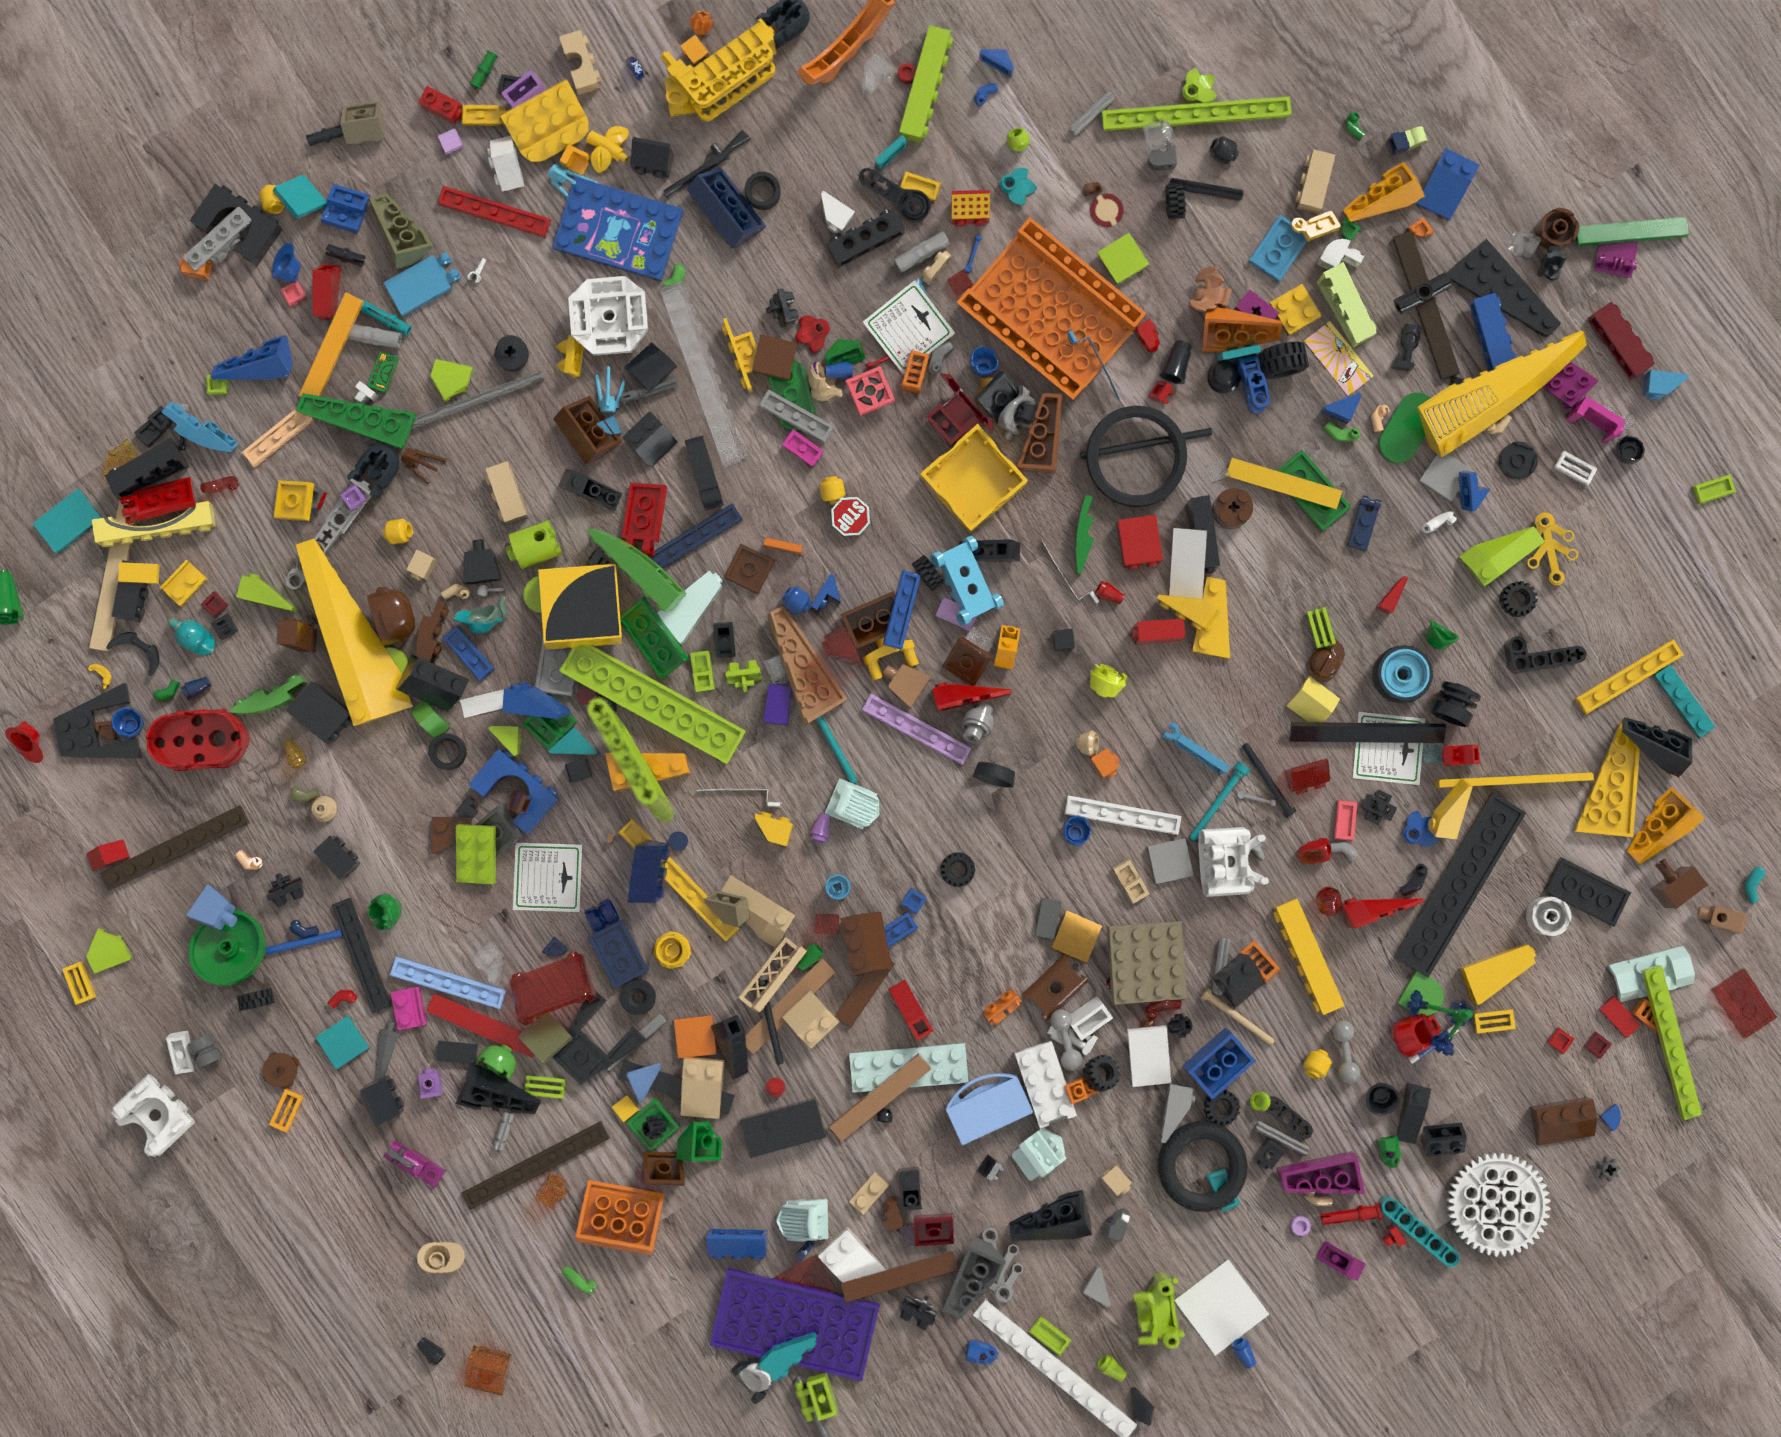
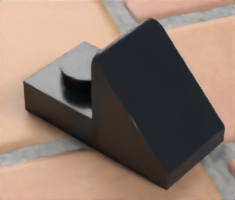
[713,622,736,658]

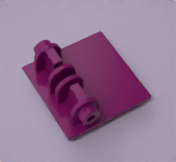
[1594,241,1638,278]
[1543,362,1599,409]

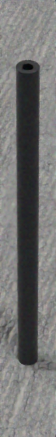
[1080,428,1212,459]

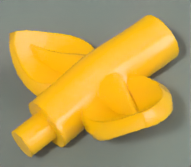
[586,126,629,173]

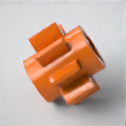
[689,11,714,35]

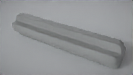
[1069,92,1115,135]
[1212,938,1230,995]
[1255,1121,1309,1156]

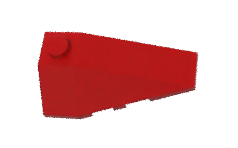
[932,682,1012,712]
[1340,897,1424,929]

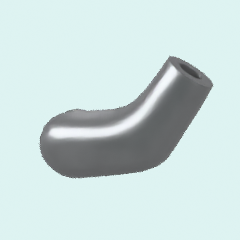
[929,341,954,374]

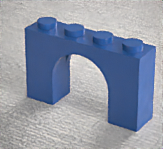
[468,749,559,834]

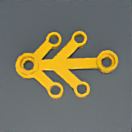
[1527,512,1578,586]

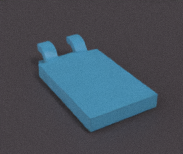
[383,252,461,317]
[1161,722,1230,775]

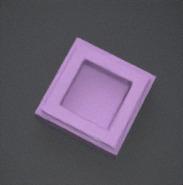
[438,128,463,155]

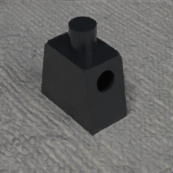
[463,539,502,585]

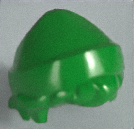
[368,893,402,930]

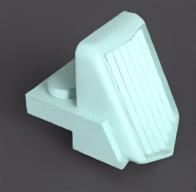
[825,778,880,829]
[1012,1127,1067,1180]
[776,1198,829,1241]

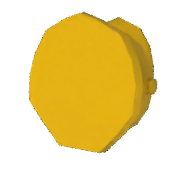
[653,931,691,969]

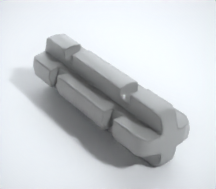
[493,1112,514,1151]

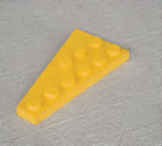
[1573,721,1640,837]

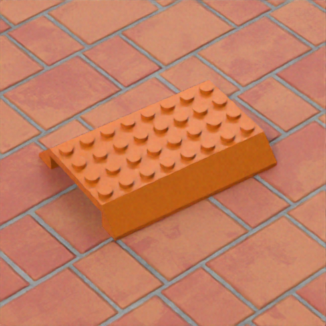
[956,217,1147,400]

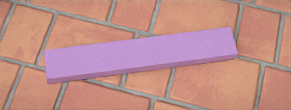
[862,694,972,765]

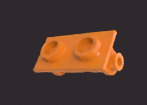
[982,989,1023,1026]

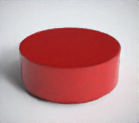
[898,63,916,84]

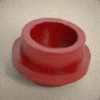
[766,1077,785,1097]

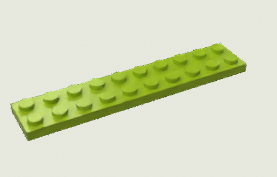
[559,645,746,765]

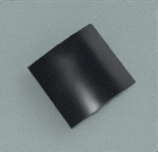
[624,342,677,392]

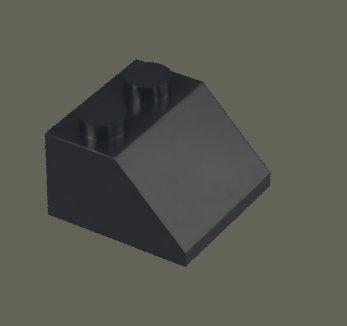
[630,137,674,179]
[622,411,678,468]
[1212,953,1264,1008]
[360,1075,404,1127]

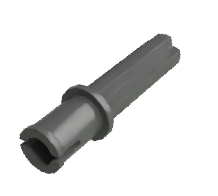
[621,376,678,405]

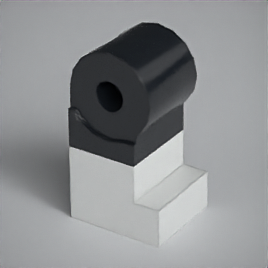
[1015,402,1037,428]

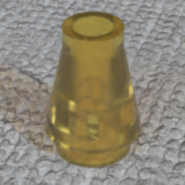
[283,739,307,769]

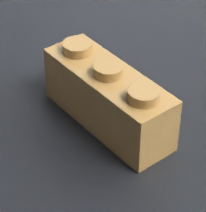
[1295,149,1336,214]
[485,461,529,525]

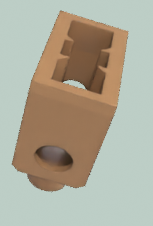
[883,664,931,709]
[1697,906,1748,934]

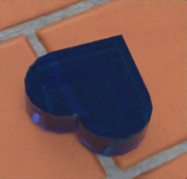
[626,56,644,81]

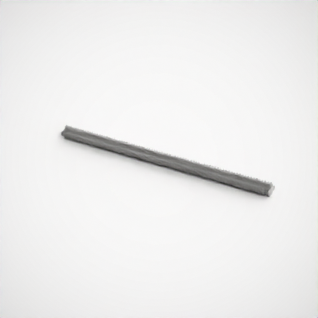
[362,370,545,446]

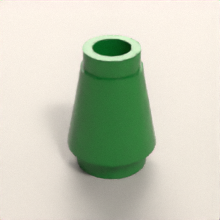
[797,943,824,971]

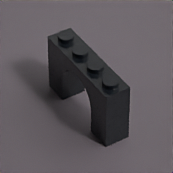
[190,184,283,266]

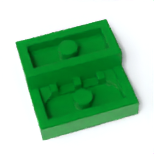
[522,695,578,750]

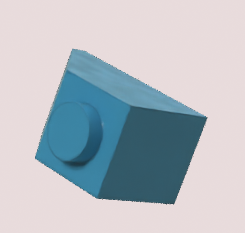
[1643,370,1689,401]

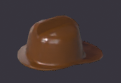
[1307,639,1345,682]

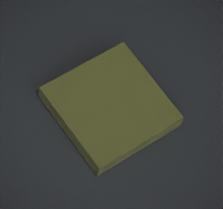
[518,1011,573,1065]

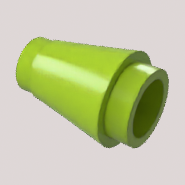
[1097,1354,1127,1382]

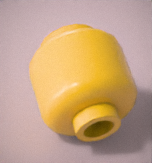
[258,185,285,214]
[819,475,846,505]
[383,518,413,545]
[1303,1049,1332,1080]

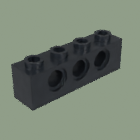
[827,209,905,268]

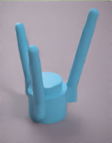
[548,164,597,200]
[595,366,626,413]

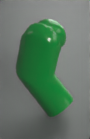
[153,679,180,702]

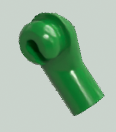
[1346,112,1366,141]

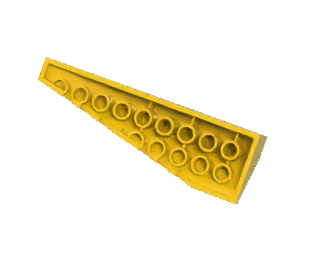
[296,539,413,726]

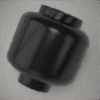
[1209,136,1239,165]

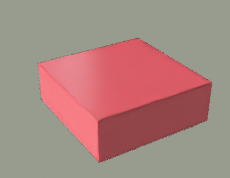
[280,281,307,307]

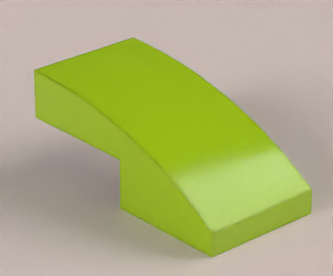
[690,650,715,692]

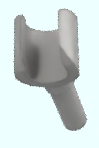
[477,585,504,597]

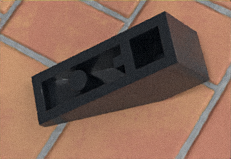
[959,539,1021,562]
[1396,1083,1431,1144]

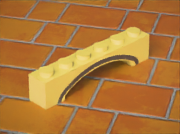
[92,501,216,547]

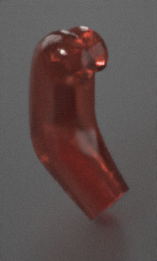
[200,476,239,493]
[1144,999,1182,1019]

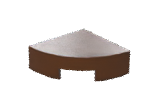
[1083,182,1103,196]
[94,721,117,740]

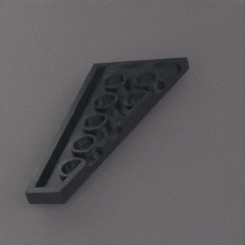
[1445,239,1562,337]

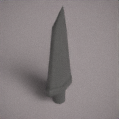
[376,1020,399,1080]

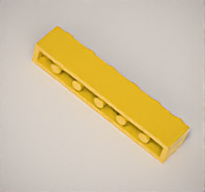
[1273,898,1345,1015]

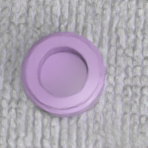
[1290,1216,1311,1236]

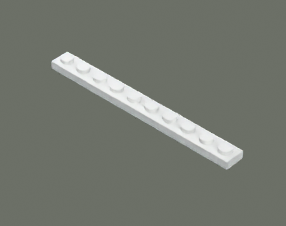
[973,1299,1137,1437]

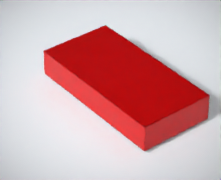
[1599,996,1641,1038]

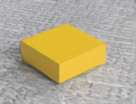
[612,1095,639,1122]

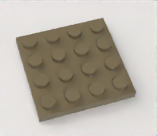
[1106,921,1187,1005]

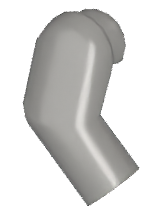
[1330,842,1357,861]

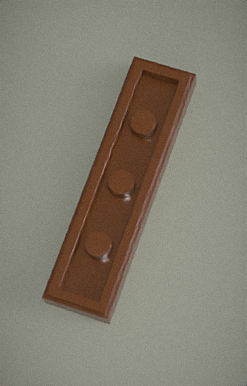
[836,961,895,1027]

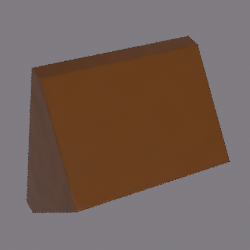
[641,1152,685,1186]

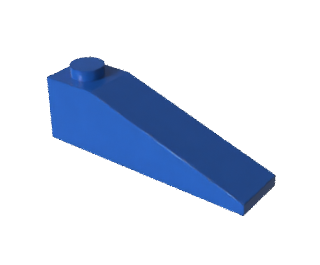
[210,335,293,379]

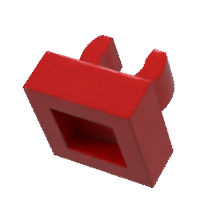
[1148,381,1174,404]
[1381,1224,1407,1247]

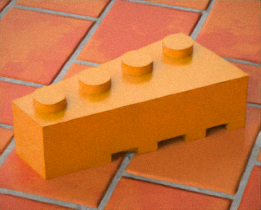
[605,753,691,791]

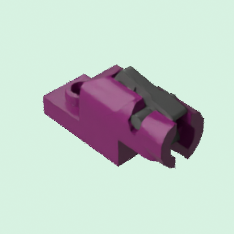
[383,1140,446,1188]

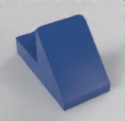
[1459,471,1490,511]
[811,574,841,612]

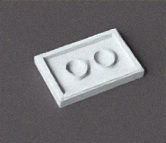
[1127,1025,1171,1087]

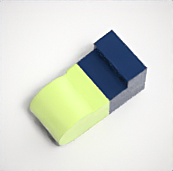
[1388,126,1428,155]

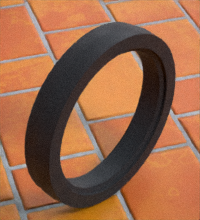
[1086,405,1187,507]

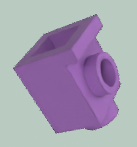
[418,1068,444,1099]

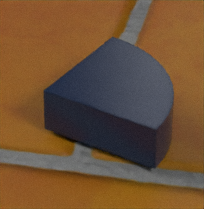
[542,937,569,956]
[796,1240,815,1261]

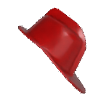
[5,721,43,763]

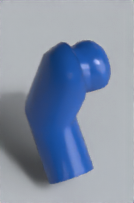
[974,83,998,105]

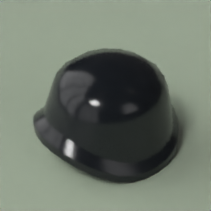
[1207,361,1241,393]
[1366,1082,1400,1116]

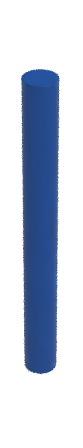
[265,929,343,955]

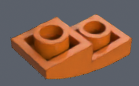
[1064,1077,1099,1104]

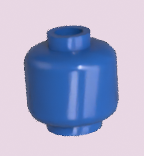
[782,586,811,615]

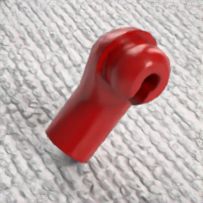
[327,989,357,1008]

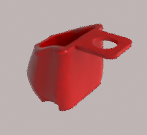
[1391,1013,1441,1058]

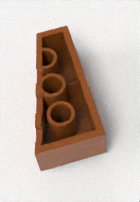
[1017,393,1063,474]

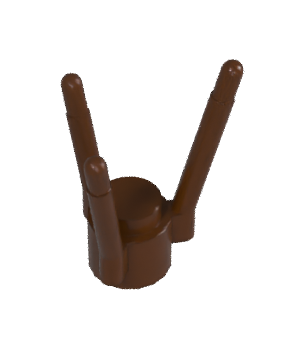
[401,448,447,484]

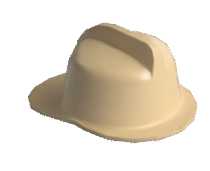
[417,1242,465,1274]

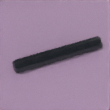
[1169,178,1243,201]

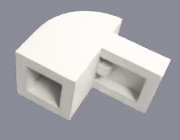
[1317,239,1364,270]

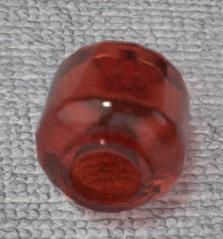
[1316,887,1343,916]

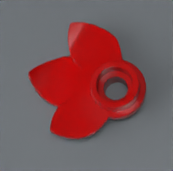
[795,315,830,353]

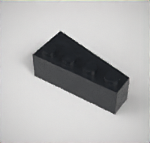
[105,438,189,500]

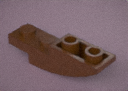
[416,600,449,663]

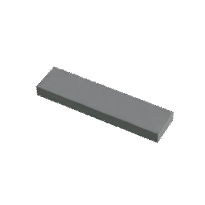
[759,389,835,443]

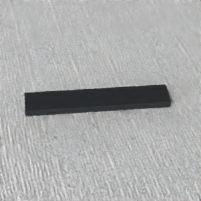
[332,898,392,1013]
[618,1060,735,1114]

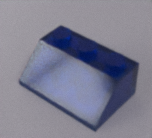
[627,839,670,903]

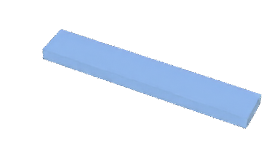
[390,957,507,1009]

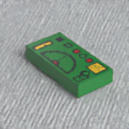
[367,351,399,394]

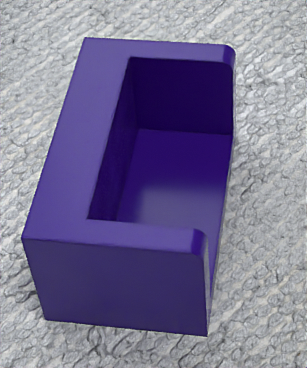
[764,684,792,726]

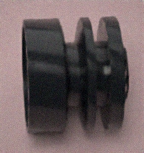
[1430,681,1481,728]

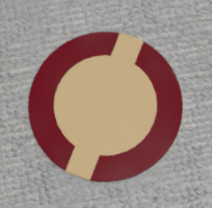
[1090,194,1124,227]

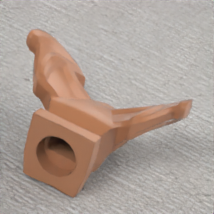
[1189,266,1232,312]

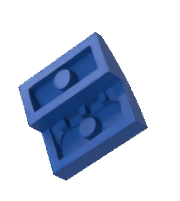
[321,184,370,234]

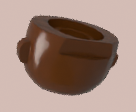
[367,587,415,648]

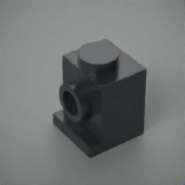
[1254,1137,1286,1169]

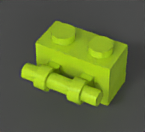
[795,1372,838,1422]

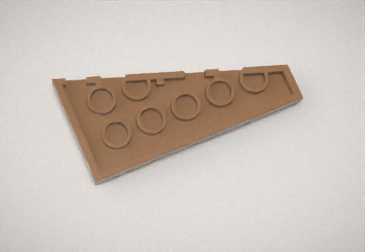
[767,606,848,726]

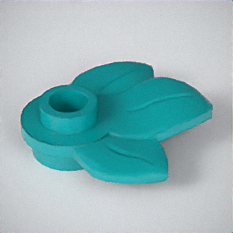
[999,168,1037,205]

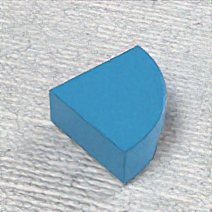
[596,416,622,435]

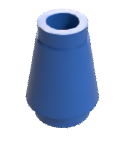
[824,362,853,380]
[1231,1337,1256,1368]

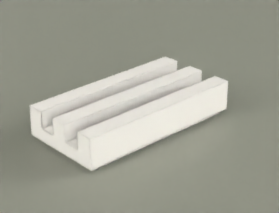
[1553,451,1597,486]

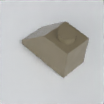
[704,891,750,927]

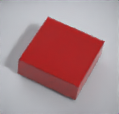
[1546,1027,1574,1055]

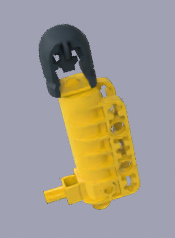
[660,0,810,122]

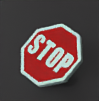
[831,497,870,536]

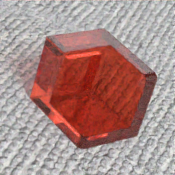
[815,914,839,934]

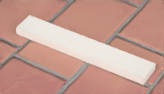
[1064,796,1181,835]

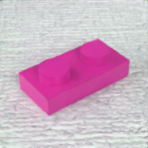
[782,429,824,468]

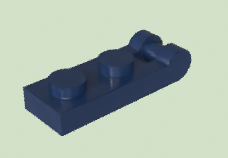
[1347,495,1382,552]

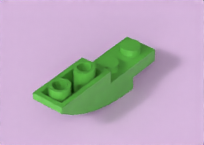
[229,675,308,715]

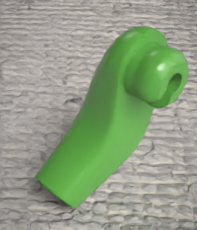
[1323,421,1360,442]
[562,1266,597,1294]

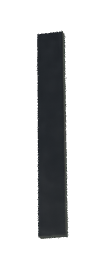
[1289,722,1446,743]

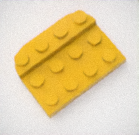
[500,79,589,162]

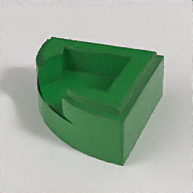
[1341,217,1361,241]

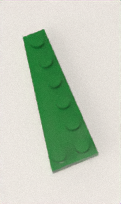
[296,393,417,450]

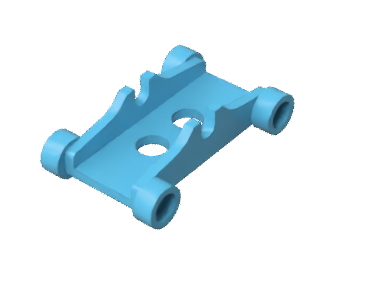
[930,536,1004,626]

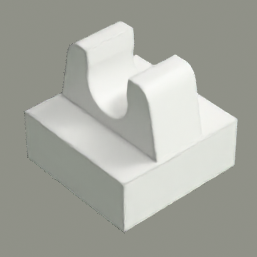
[355,381,379,405]

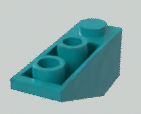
[758,1332,817,1382]

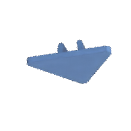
[626,1063,662,1102]

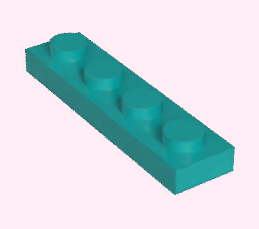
[1653,664,1716,738]

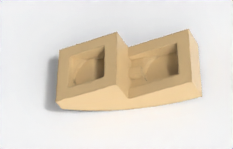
[1112,859,1150,904]

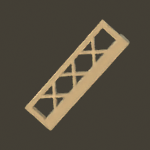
[738,937,807,1013]

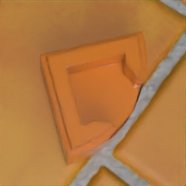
[1407,217,1434,237]

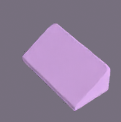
[936,597,977,632]

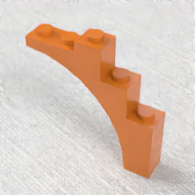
[797,0,896,85]

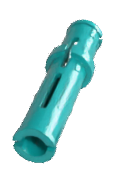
[360,299,412,336]

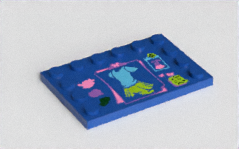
[553,176,684,282]

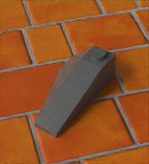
[942,1236,1006,1318]

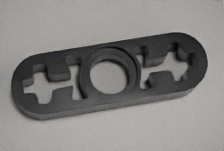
[1266,1096,1313,1139]

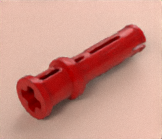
[1321,1202,1382,1226]

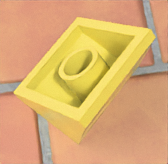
[1286,676,1340,722]

